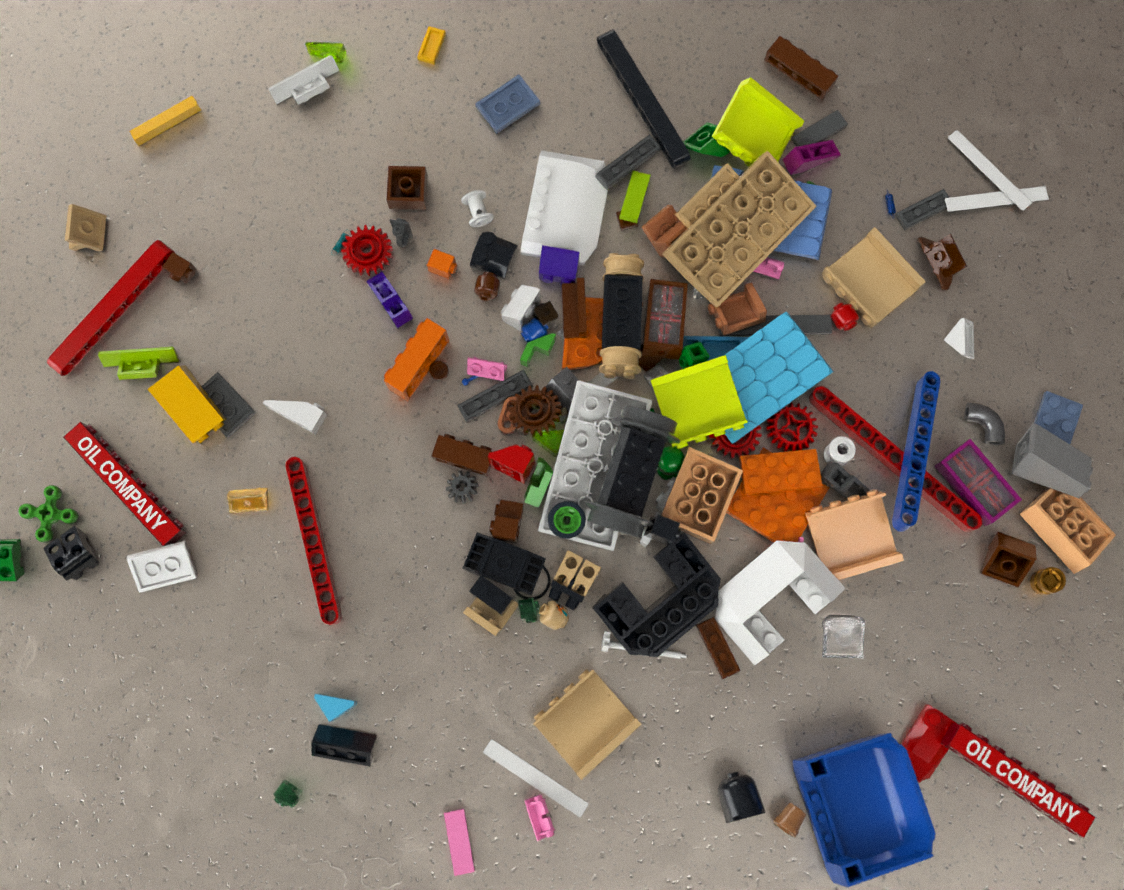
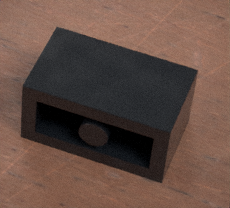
[644,515,681,544]
[469,575,514,616]

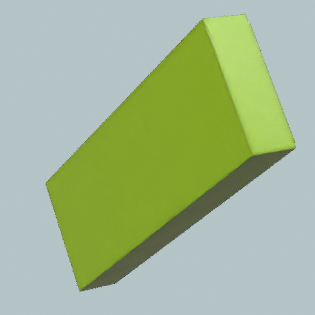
[619,171,651,223]

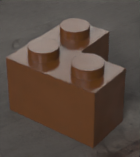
[489,499,524,544]

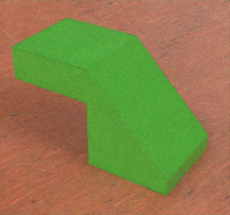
[520,333,556,367]

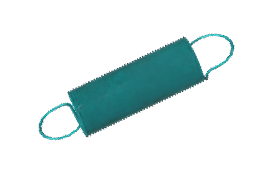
[331,230,351,256]

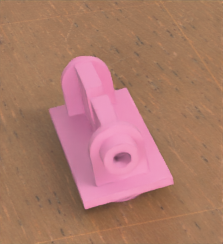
[753,257,784,280]
[467,357,507,381]
[524,794,555,841]

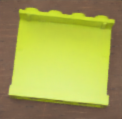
[651,355,748,449]

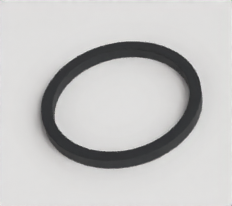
[513,565,551,600]

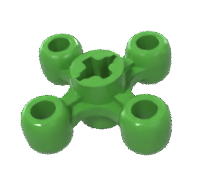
[18,485,79,543]

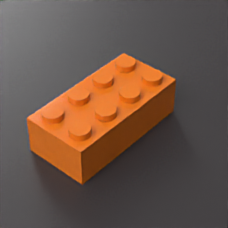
[384,318,450,402]

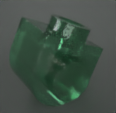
[518,598,540,623]
[273,780,302,808]

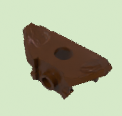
[917,234,967,290]

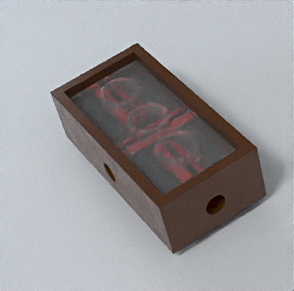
[642,279,688,360]

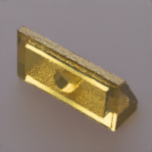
[227,488,269,513]

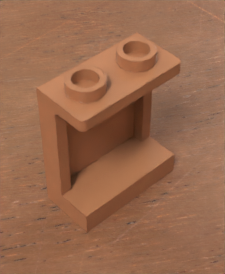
[707,282,767,336]

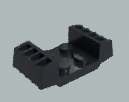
[462,532,546,596]

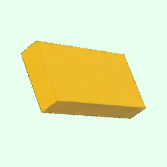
[417,26,446,65]

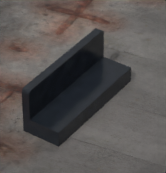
[311,724,377,767]

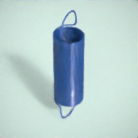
[885,191,896,219]

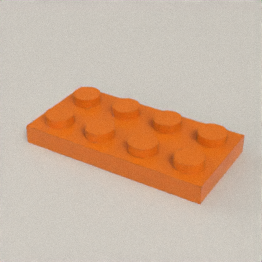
[739,449,822,495]

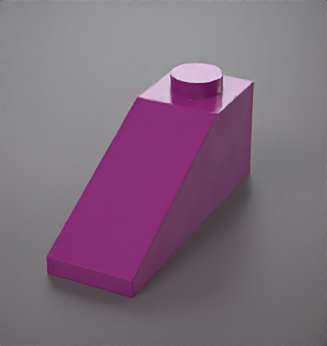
[782,140,841,175]

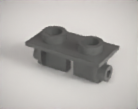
[390,218,413,247]

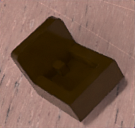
[533,301,559,326]

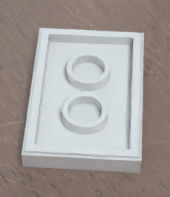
[126,541,198,593]

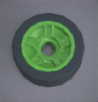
[548,501,586,539]

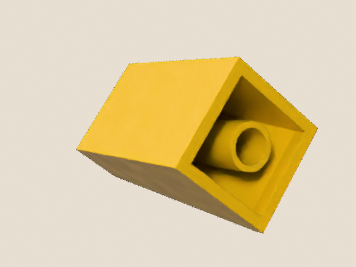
[148,365,226,444]

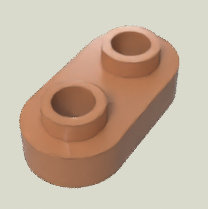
[498,396,517,434]

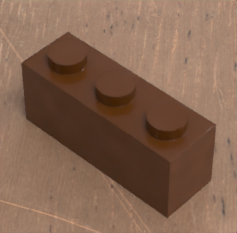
[431,434,493,477]

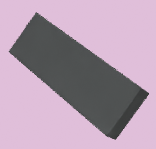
[792,110,848,147]
[895,189,950,230]

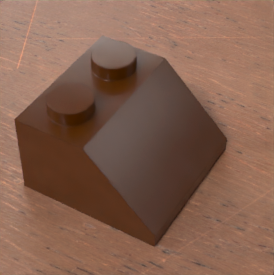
[981,531,1037,587]

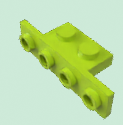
[98,347,179,380]

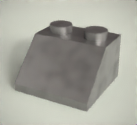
[546,367,578,424]

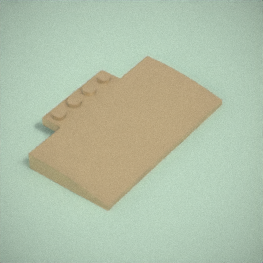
[662,150,816,308]

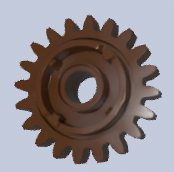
[509,385,562,437]

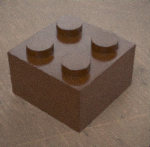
[386,166,428,210]

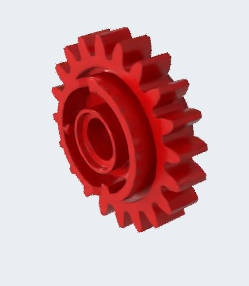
[341,225,393,276]
[708,426,762,459]

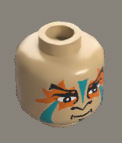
[539,600,569,630]

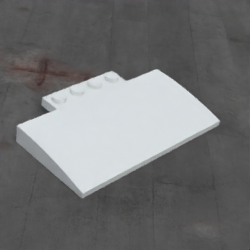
[538,380,652,551]

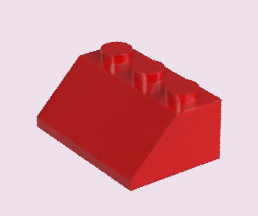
[487,444,535,484]

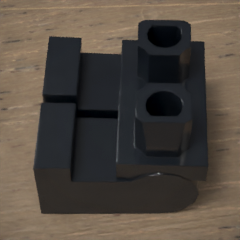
[43,526,99,581]

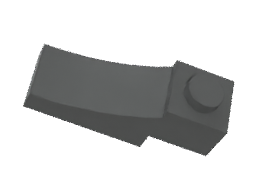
[820,461,870,499]

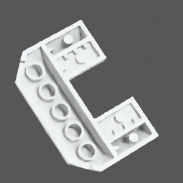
[715,541,845,665]

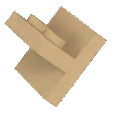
[65,204,107,251]

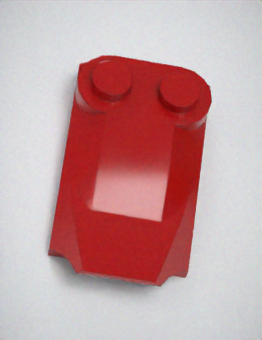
[901,704,956,783]

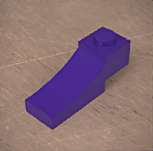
[366,272,413,328]

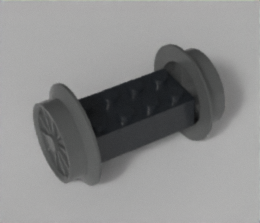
[585,406,680,538]

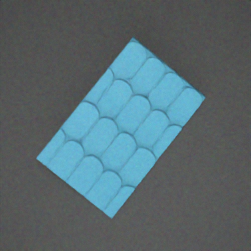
[725,311,834,444]

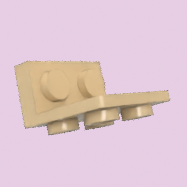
[463,597,519,637]

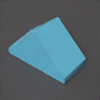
[314,694,358,722]

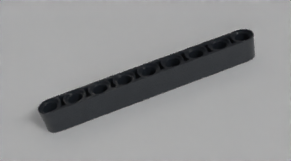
[596,29,691,169]

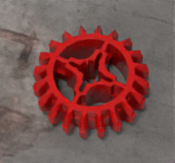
[766,402,818,452]

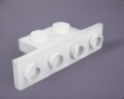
[268,55,339,105]

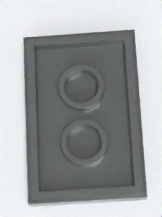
[201,372,256,438]

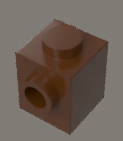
[162,252,196,284]

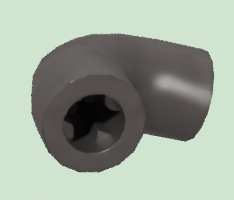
[964,403,1005,445]

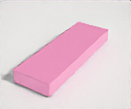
[444,809,475,876]

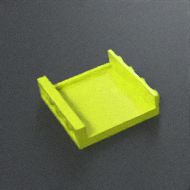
[712,77,804,167]

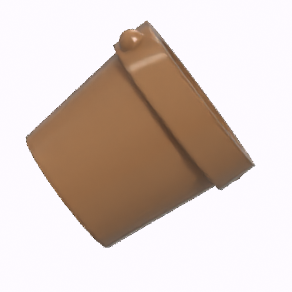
[773,803,806,838]

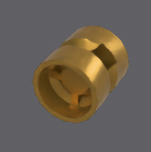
[1030,567,1066,595]

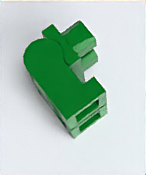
[0,539,25,581]

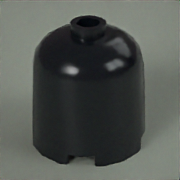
[718,771,766,823]

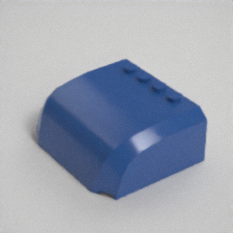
[793,733,936,887]

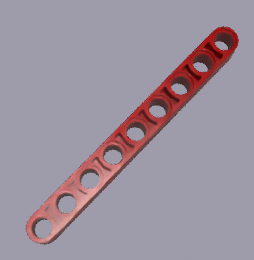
[47,240,175,376]
[285,457,342,625]

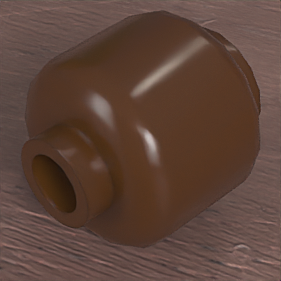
[474,272,500,301]

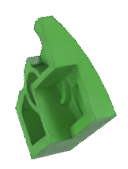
[524,457,553,508]

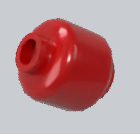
[830,302,859,332]

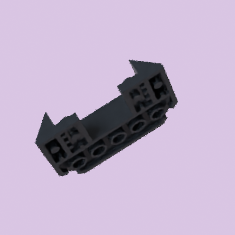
[592,532,721,657]

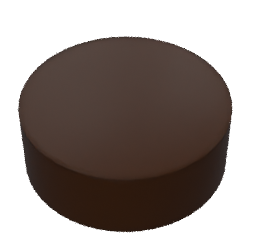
[429,361,449,381]

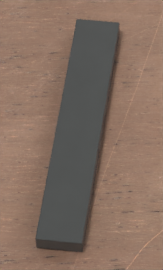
[718,315,832,336]

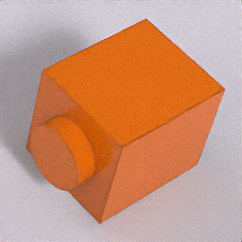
[427,249,457,279]

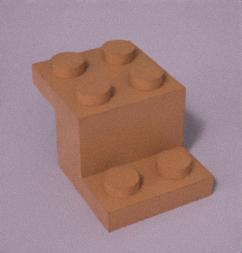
[642,204,687,257]

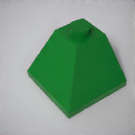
[683,122,730,157]

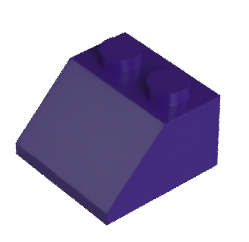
[539,245,580,285]

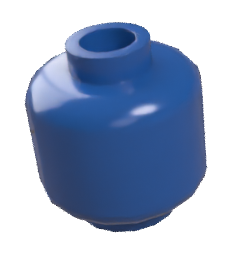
[520,318,549,343]

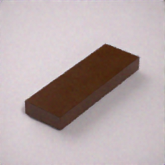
[696,617,741,679]

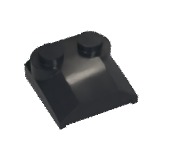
[470,232,518,279]

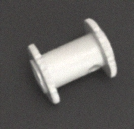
[461,190,494,227]
[823,436,856,467]

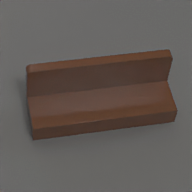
[562,278,587,338]

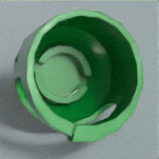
[656,446,685,481]

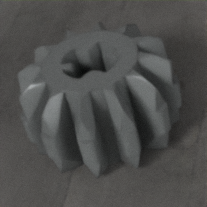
[446,471,479,504]

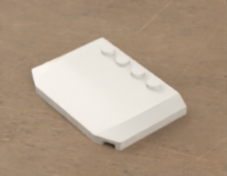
[521,150,608,265]

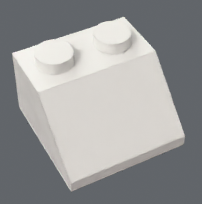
[501,285,541,332]

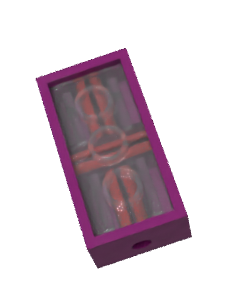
[934,439,1022,526]

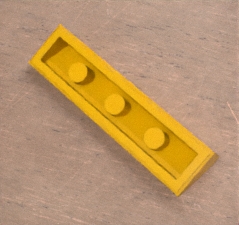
[129,96,202,146]

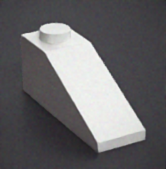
[263,400,327,435]

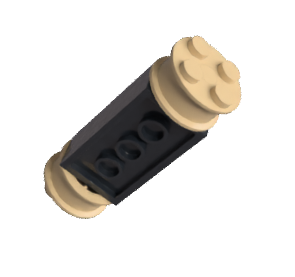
[599,253,644,379]

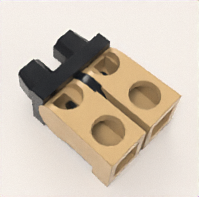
[549,550,601,611]

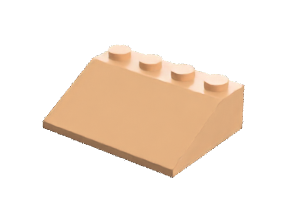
[661,447,743,544]
[1020,487,1116,574]

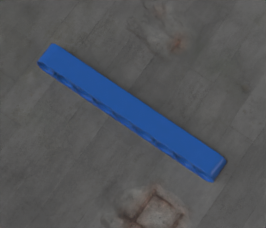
[892,371,940,532]

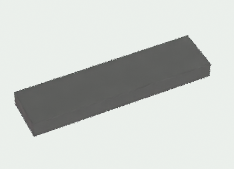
[595,134,662,190]
[457,369,533,422]

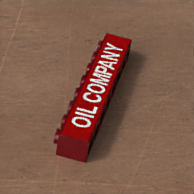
[63,421,187,546]
[940,722,1096,838]

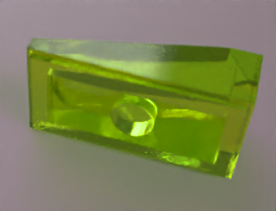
[305,42,346,64]

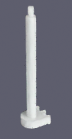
[601,631,687,659]

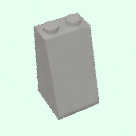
[1012,423,1093,498]

